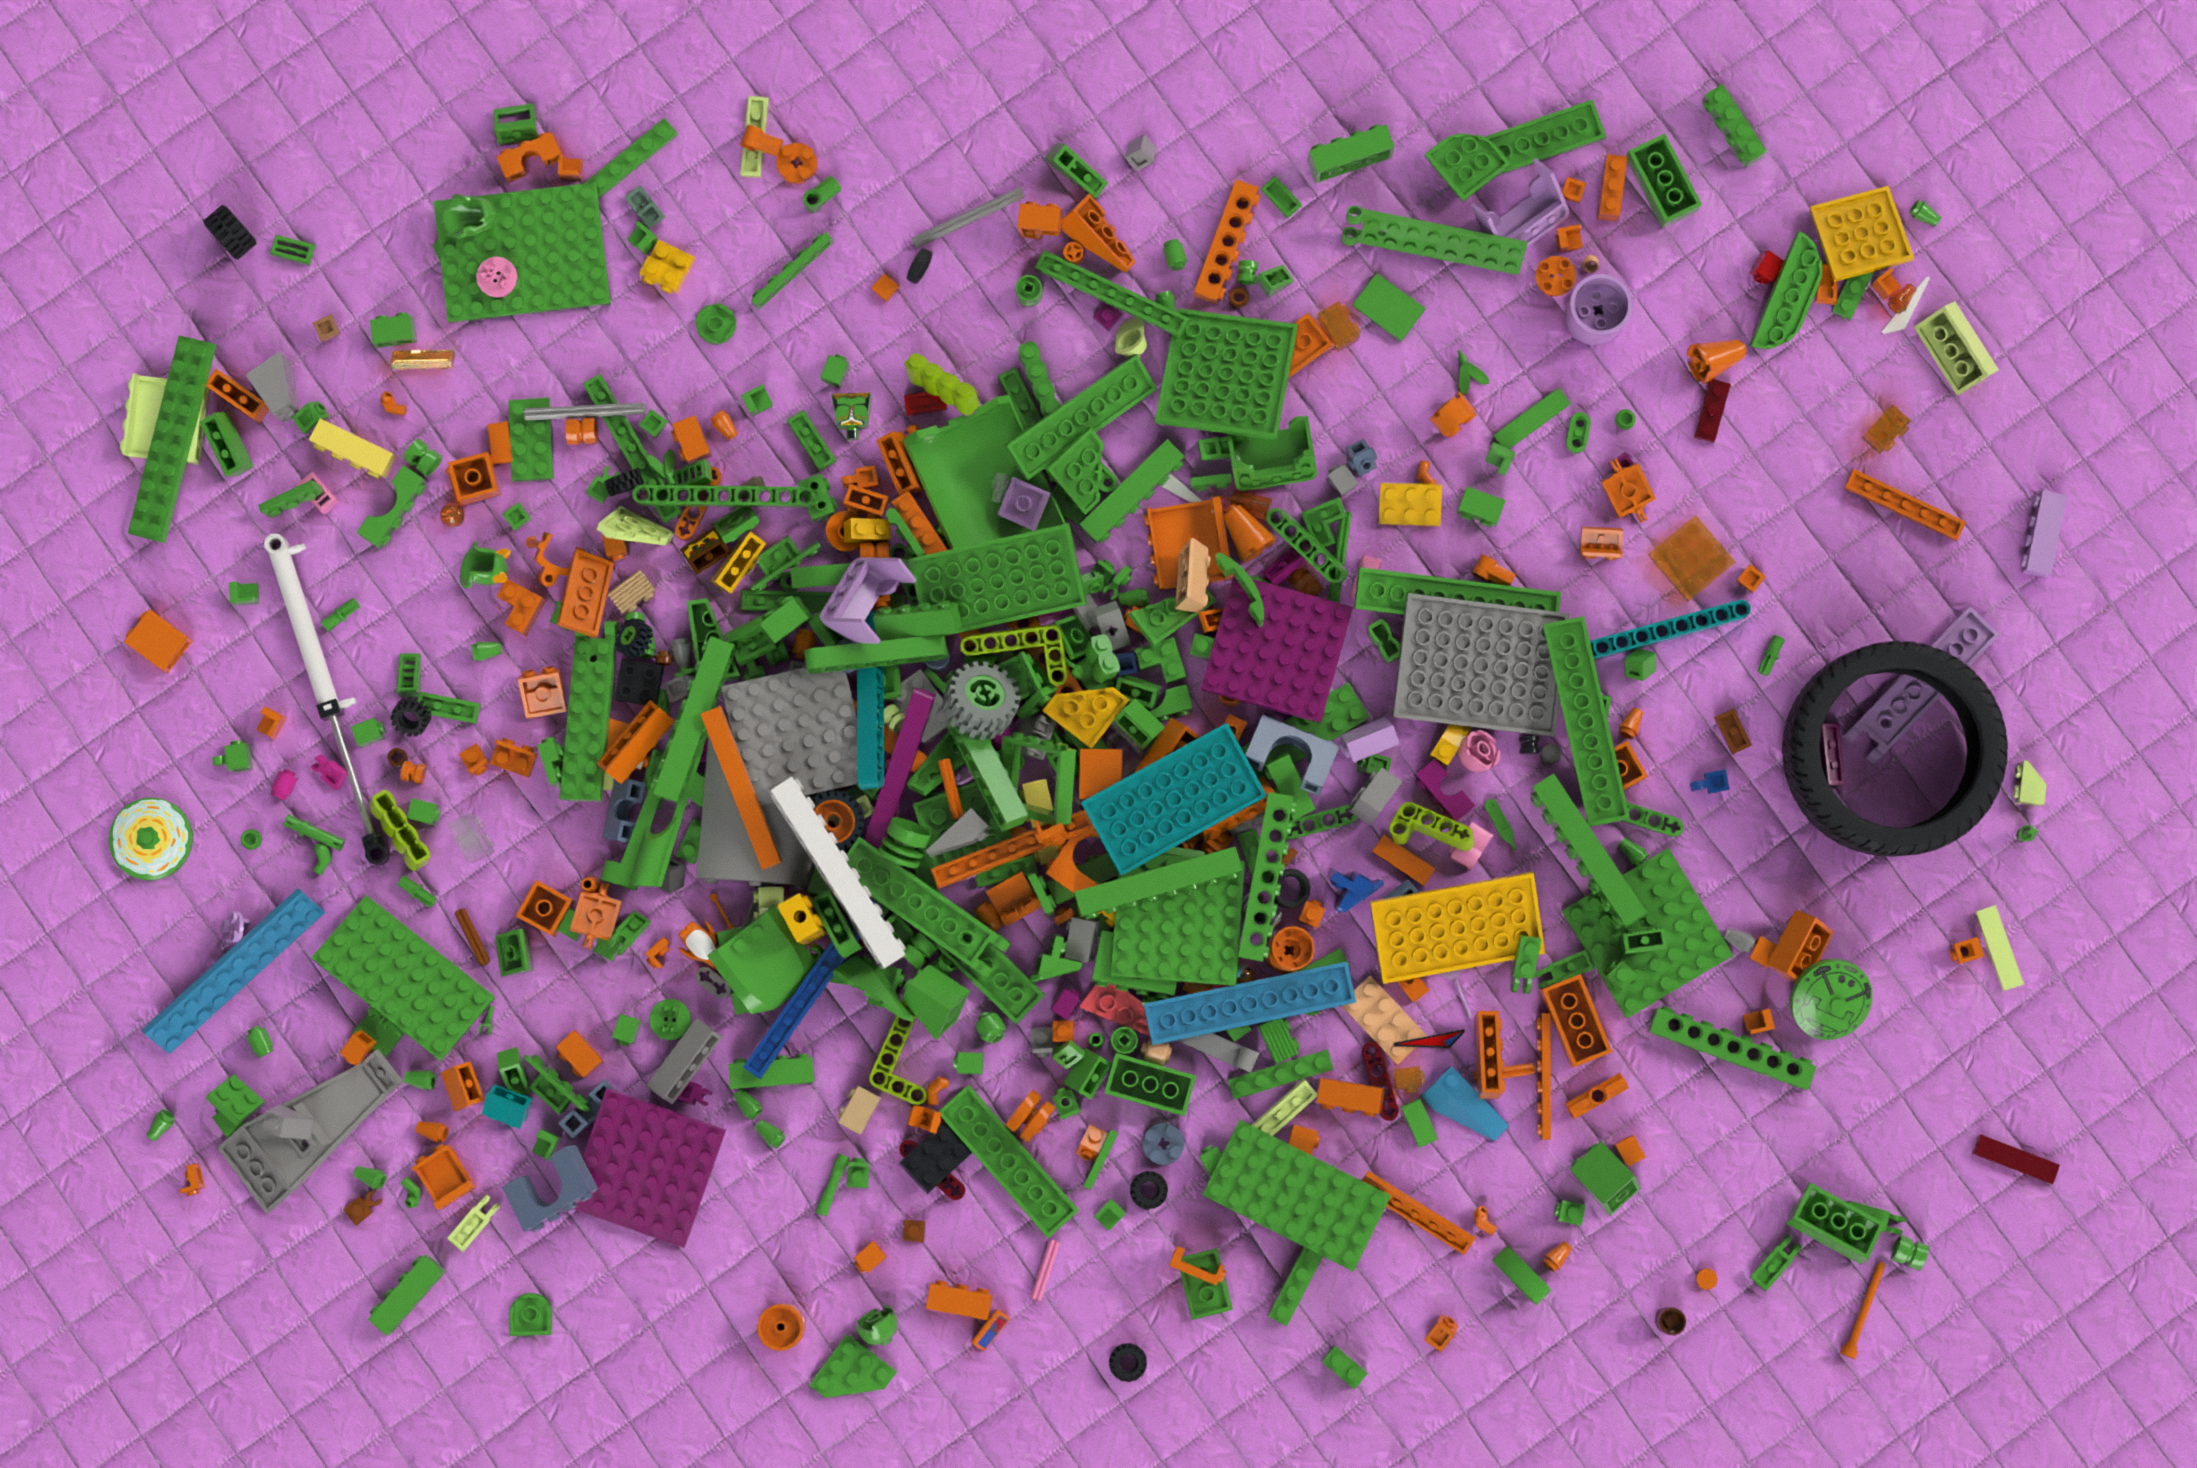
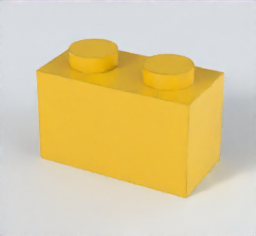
[844,518,891,543]

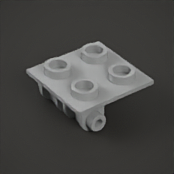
[1017,715,1057,760]

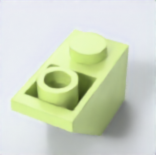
[2012,761,2047,807]

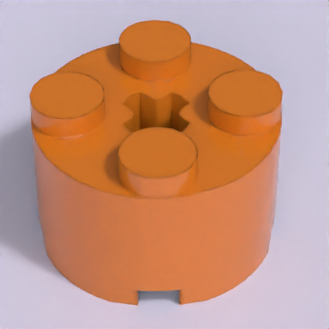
[1429,391,1477,438]

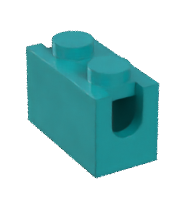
[481,1084,533,1129]

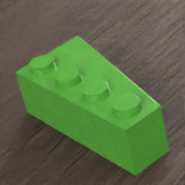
[687,598,741,682]

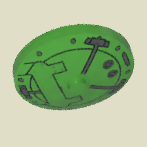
[1790,958,1873,1040]

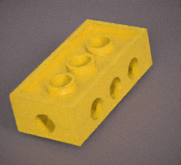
[777,893,828,945]

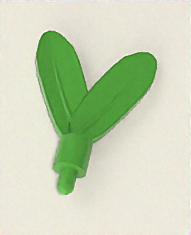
[1457,350,1489,395]
[645,450,675,485]

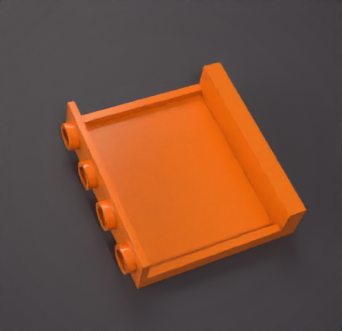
[1144,496,1233,591]

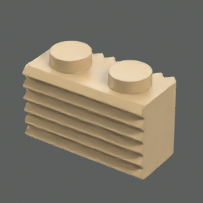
[607,569,657,615]

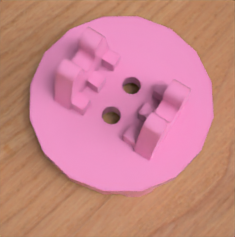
[476,256,518,298]

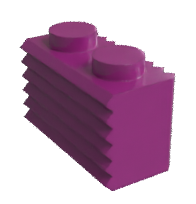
[1050,987,1081,1021]

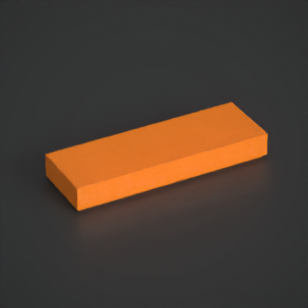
[1372,834,1435,887]

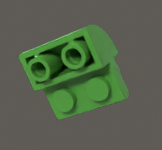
[725,615,777,667]

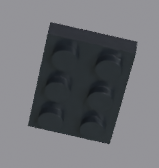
[899,1121,973,1195]

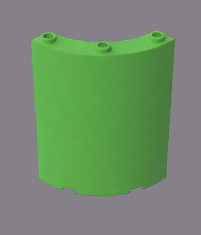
[902,395,1066,549]

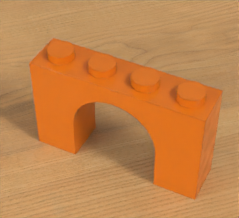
[1045,829,1099,893]

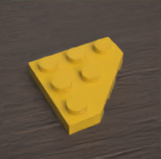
[1042,687,1130,749]

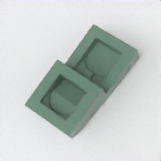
[624,185,665,229]

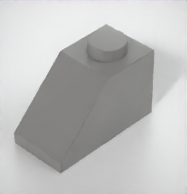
[262,1105,315,1139]

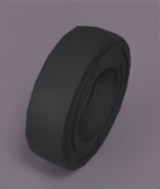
[907,248,933,284]

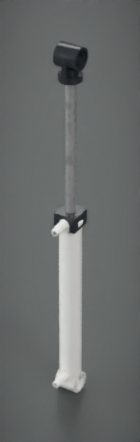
[264,534,390,866]

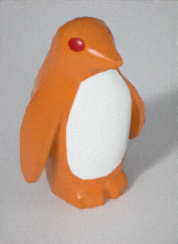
[678,921,718,969]

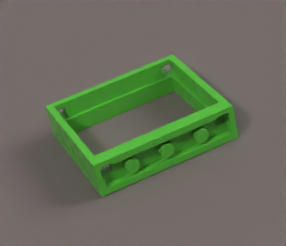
[1001,732,1076,825]

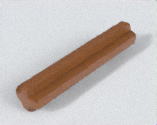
[455,908,490,966]

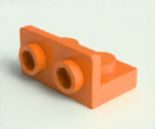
[490,738,538,778]

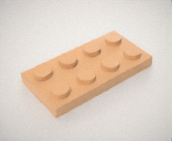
[1342,976,1427,1065]

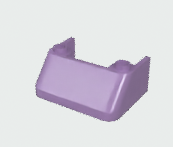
[1470,158,1569,247]
[819,557,917,644]

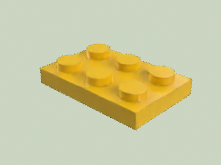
[1378,482,1442,526]

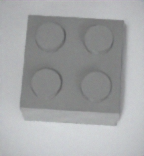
[1350,768,1402,826]

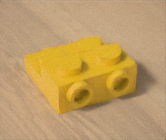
[639,240,695,294]

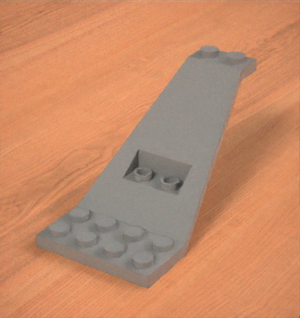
[218,1049,403,1214]

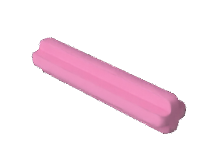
[1031,1239,1060,1301]

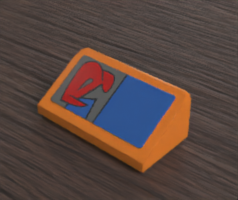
[972,1309,1010,1351]

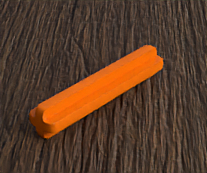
[938,758,964,820]
[1473,1063,1535,1082]

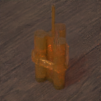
[1210,490,1272,520]

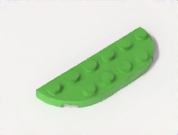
[1749,231,1822,349]

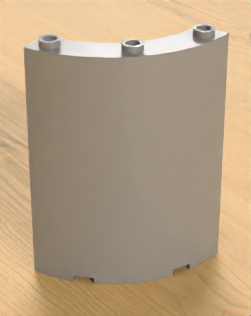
[697,729,822,891]

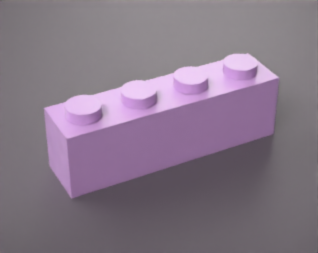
[2020,490,2067,578]

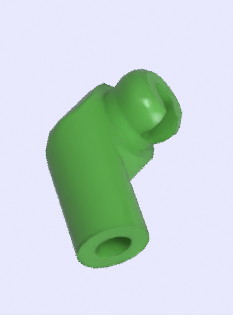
[313,843,331,875]
[400,1176,421,1208]

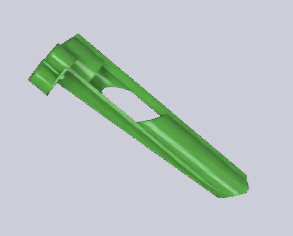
[600,698,717,891]

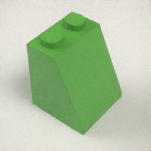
[902,964,970,1040]
[1570,1141,1641,1216]

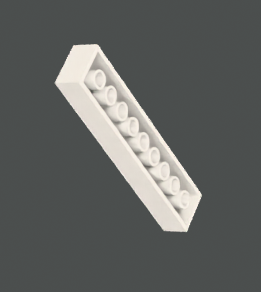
[768,777,906,969]

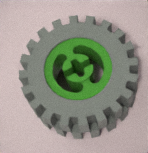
[942,661,1020,740]

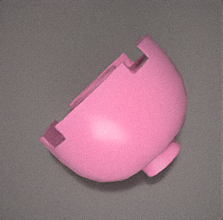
[1458,730,1500,772]

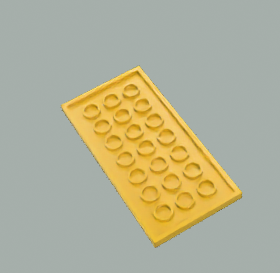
[1370,872,1545,984]

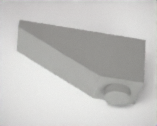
[926,808,990,857]

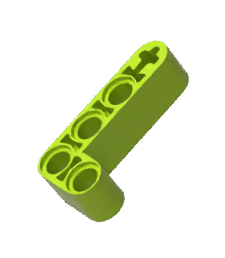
[1389,802,1475,851]

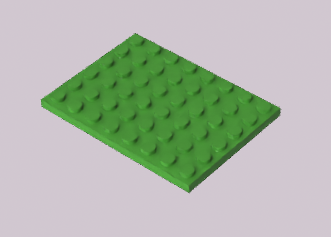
[434,182,611,323]

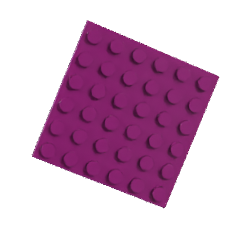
[1201,575,1353,723]
[574,1088,726,1248]

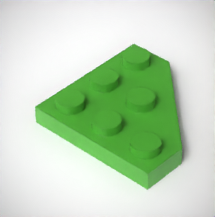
[1045,427,1104,515]
[809,1334,898,1398]

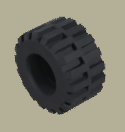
[203,205,257,260]

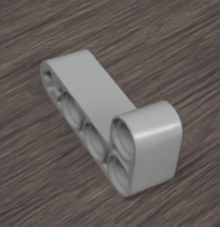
[1177,1033,1259,1073]

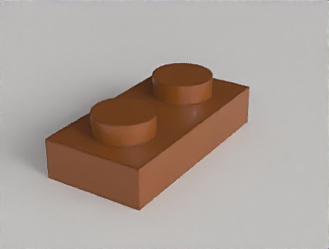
[1714,708,1752,755]

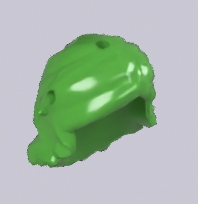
[441,194,497,239]

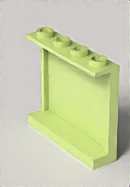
[120,373,210,465]

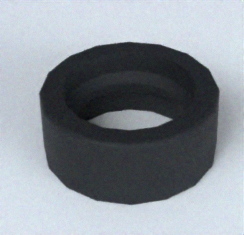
[1270,869,1311,909]

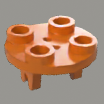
[1535,256,1576,296]

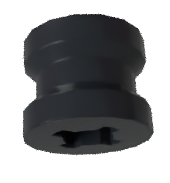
[1519,736,1540,755]

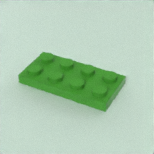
[508,397,554,482]

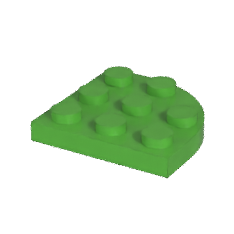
[1424,133,1511,203]

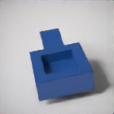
[1690,769,1730,794]

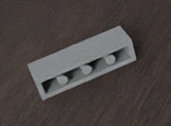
[646,1018,723,1104]

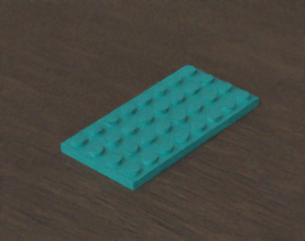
[1080,723,1267,876]

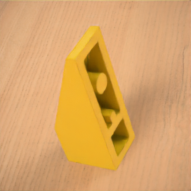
[1429,724,1472,768]

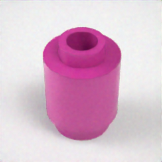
[271,768,298,801]

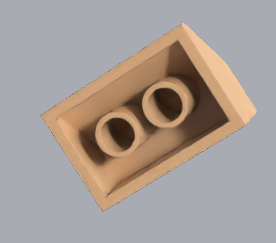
[1175,538,1211,613]

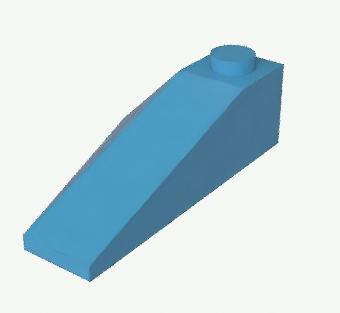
[1420,1066,1509,1141]

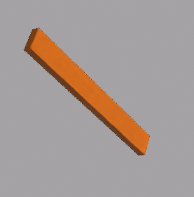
[700,706,783,870]
[931,810,1094,889]

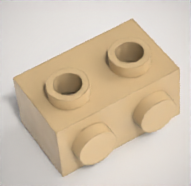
[837,1086,881,1135]

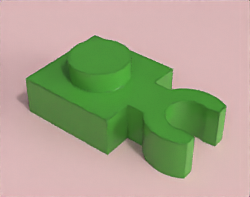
[585,466,619,504]

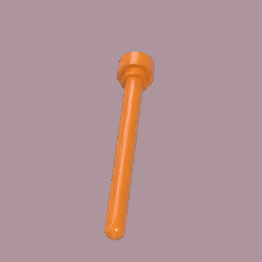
[1840,1261,1885,1360]

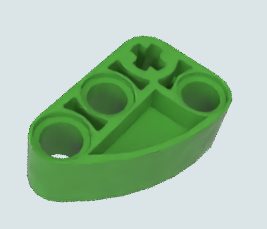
[1492,1245,1552,1305]

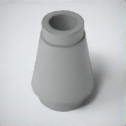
[671,638,691,668]
[1724,928,1756,953]

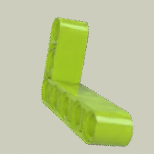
[960,624,1068,686]
[869,1000,927,1105]

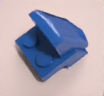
[1327,868,1384,913]

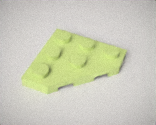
[596,506,675,546]

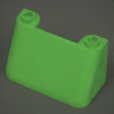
[1227,416,1317,491]

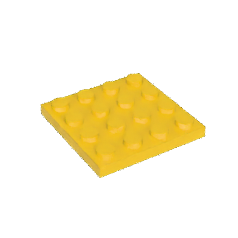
[1809,186,1914,282]

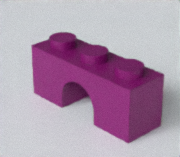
[1415,758,1475,821]

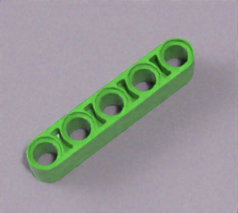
[1266,508,1348,583]

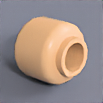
[1140,1039,1172,1066]

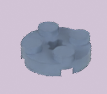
[1143,1123,1184,1165]

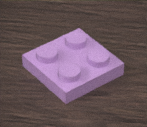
[997,477,1051,531]

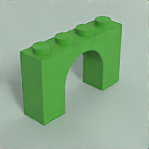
[1091,930,1177,1000]

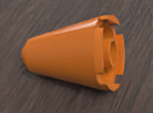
[1687,339,1747,384]
[1223,504,1276,563]

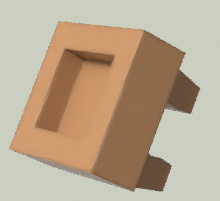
[313,314,341,342]

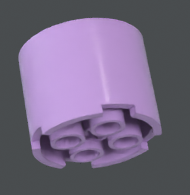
[1565,274,1632,345]

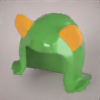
[459,541,511,589]

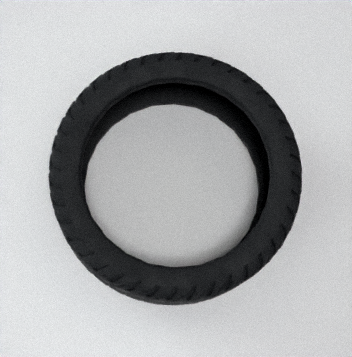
[1782,641,2008,857]

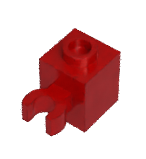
[1749,250,1784,284]

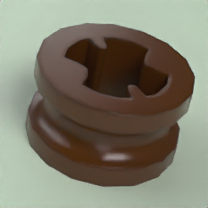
[387,748,408,767]

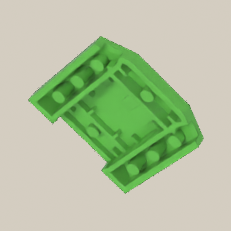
[706,905,817,1014]

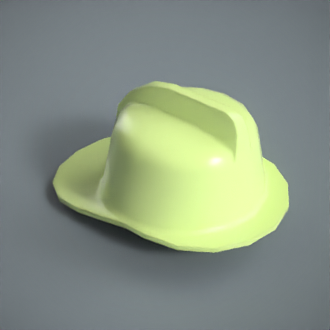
[1115,317,1147,359]

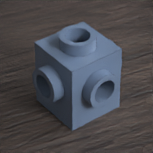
[1345,439,1377,476]

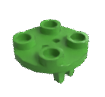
[649,999,691,1040]

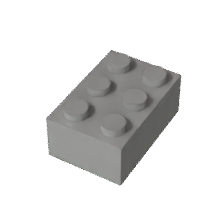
[891,669,951,745]

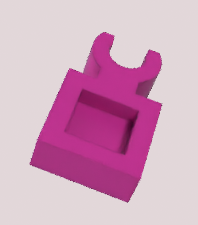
[311,755,348,790]

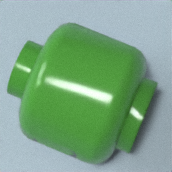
[975,1012,1006,1044]

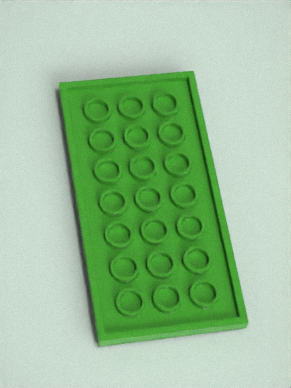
[909,523,1087,636]
[311,895,495,1062]
[1202,1120,1391,1272]

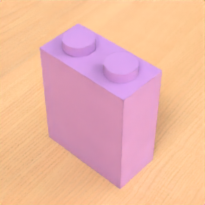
[1338,716,1400,762]

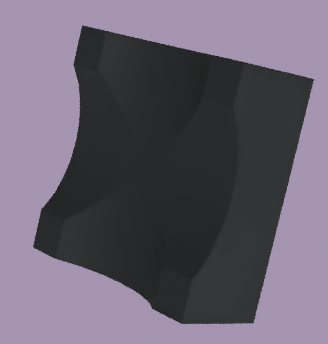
[615,659,664,705]

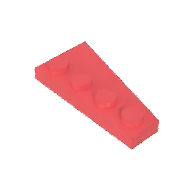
[1079,985,1150,1036]

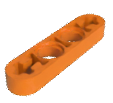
[675,467,722,541]

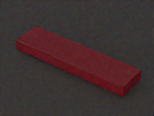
[1972,1134,2060,1184]

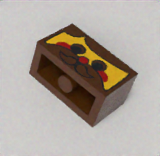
[680,527,731,575]

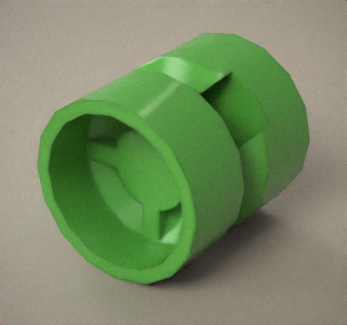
[1016,275,1043,307]
[403,438,443,477]
[904,931,938,970]
[1111,1027,1138,1055]
[1891,1235,1929,1271]

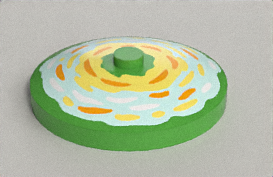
[109,798,193,881]

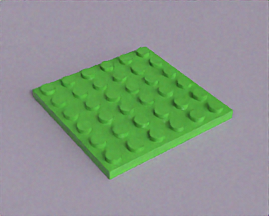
[1155,308,1298,440]
[1561,848,1734,1019]
[1110,854,1245,986]

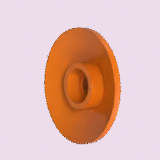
[825,511,860,552]

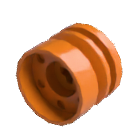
[1265,926,1315,974]

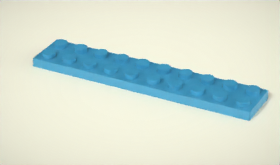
[142,888,325,1054]
[1143,962,1356,1046]

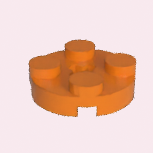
[776,143,817,184]

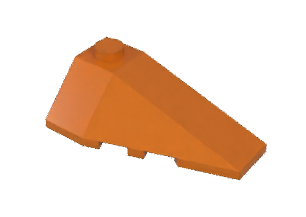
[1061,194,1136,273]

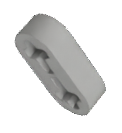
[695,967,731,999]

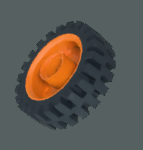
[811,790,864,851]

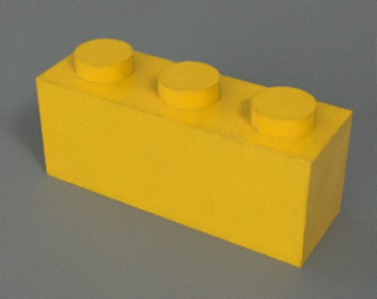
[710,531,766,594]

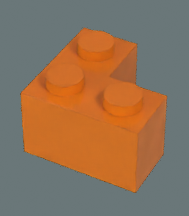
[1017,201,1063,240]
[497,579,546,637]

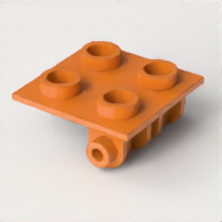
[985,871,1041,927]

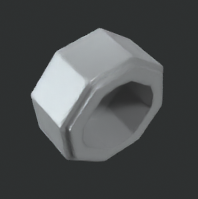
[1540,744,1561,765]

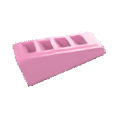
[297,471,339,515]

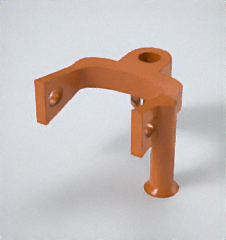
[526,532,585,587]

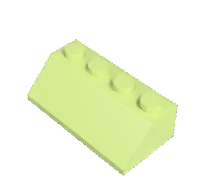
[1914,302,1999,396]

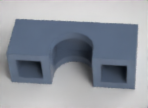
[602,779,646,843]
[558,1079,619,1139]

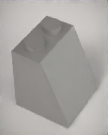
[245,351,299,422]

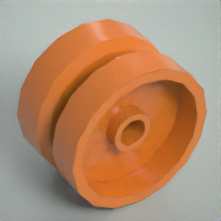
[1005,1089,1056,1143]
[757,1303,806,1351]

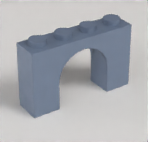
[1245,715,1340,796]
[502,1145,598,1232]

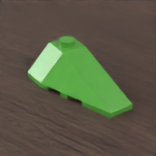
[832,955,914,1022]

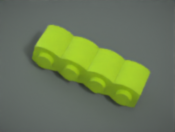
[904,353,979,415]
[369,789,430,872]

